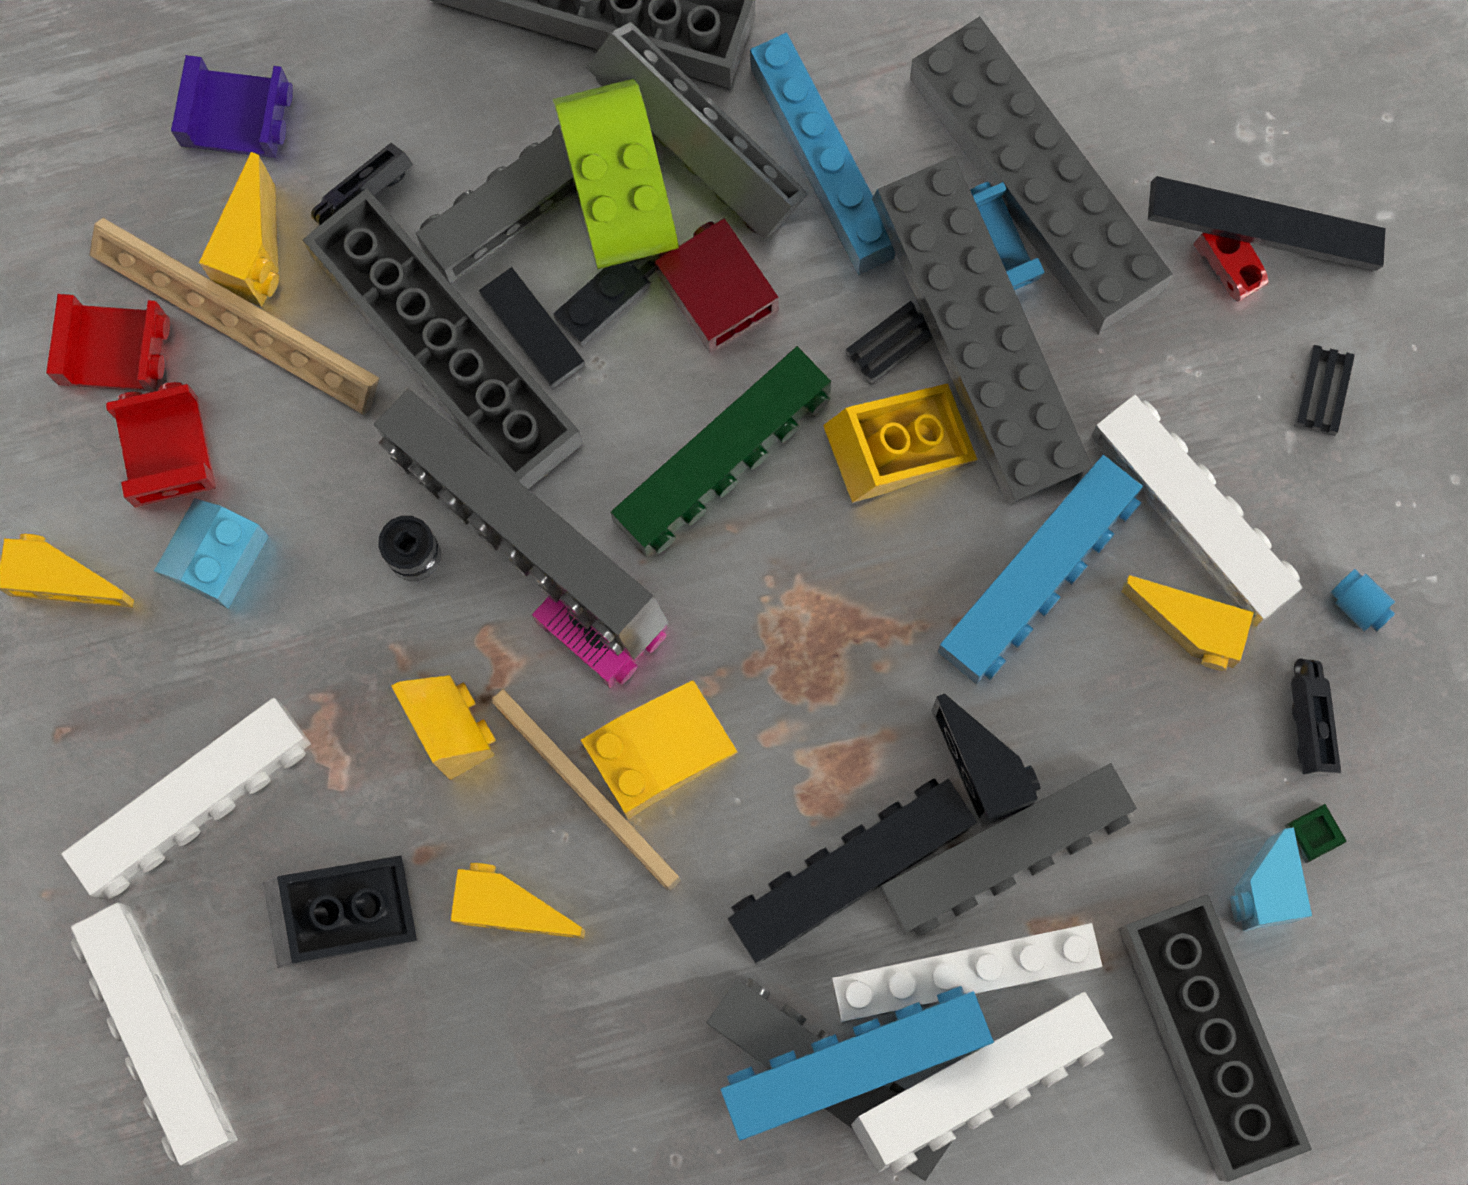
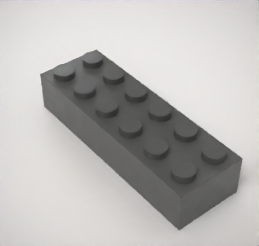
[1119,894,1312,1182]

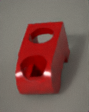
[1193,233,1269,302]

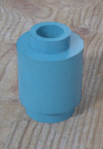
[1330,569,1395,632]

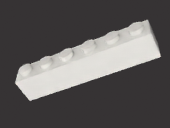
[1091,395,1303,627]
[61,697,311,899]
[70,902,238,1166]
[831,923,1102,1023]
[851,991,1113,1173]

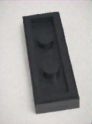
[479,267,585,389]

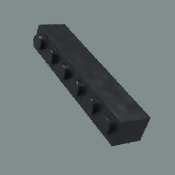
[728,778,977,966]

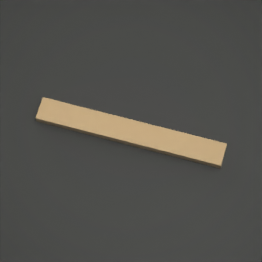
[89,218,379,415]

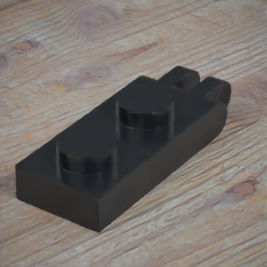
[311,143,413,225]
[553,257,656,347]
[1291,658,1342,776]

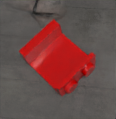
[46,294,170,392]
[106,382,216,508]

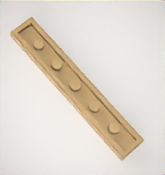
[492,689,681,891]

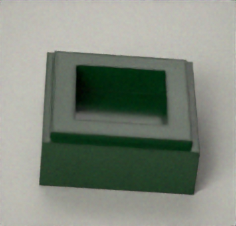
[1285,804,1347,863]

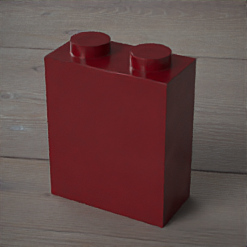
[655,218,779,353]

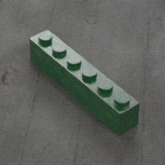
[610,346,831,557]

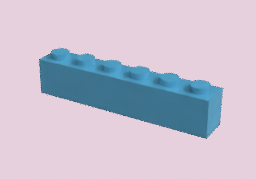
[750,32,896,276]
[938,454,1143,685]
[720,986,994,1141]

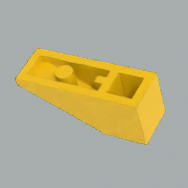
[0,533,134,608]
[1121,575,1254,671]
[451,863,585,939]

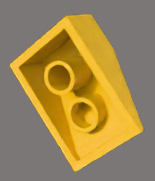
[199,152,279,307]
[823,383,978,503]
[391,675,496,780]
[581,680,738,819]

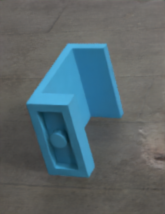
[970,182,1045,290]

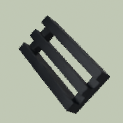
[845,300,933,384]
[1294,345,1355,436]

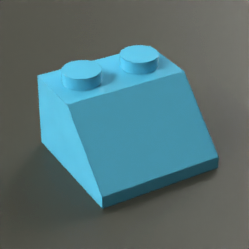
[154,498,269,609]
[1230,827,1312,931]

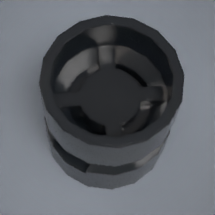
[378,516,441,581]

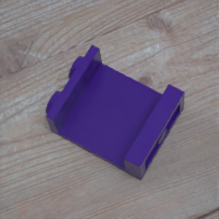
[171,55,293,158]

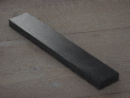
[1148,176,1386,271]

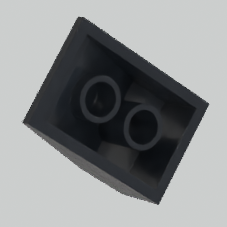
[932,693,1041,828]
[263,855,417,969]

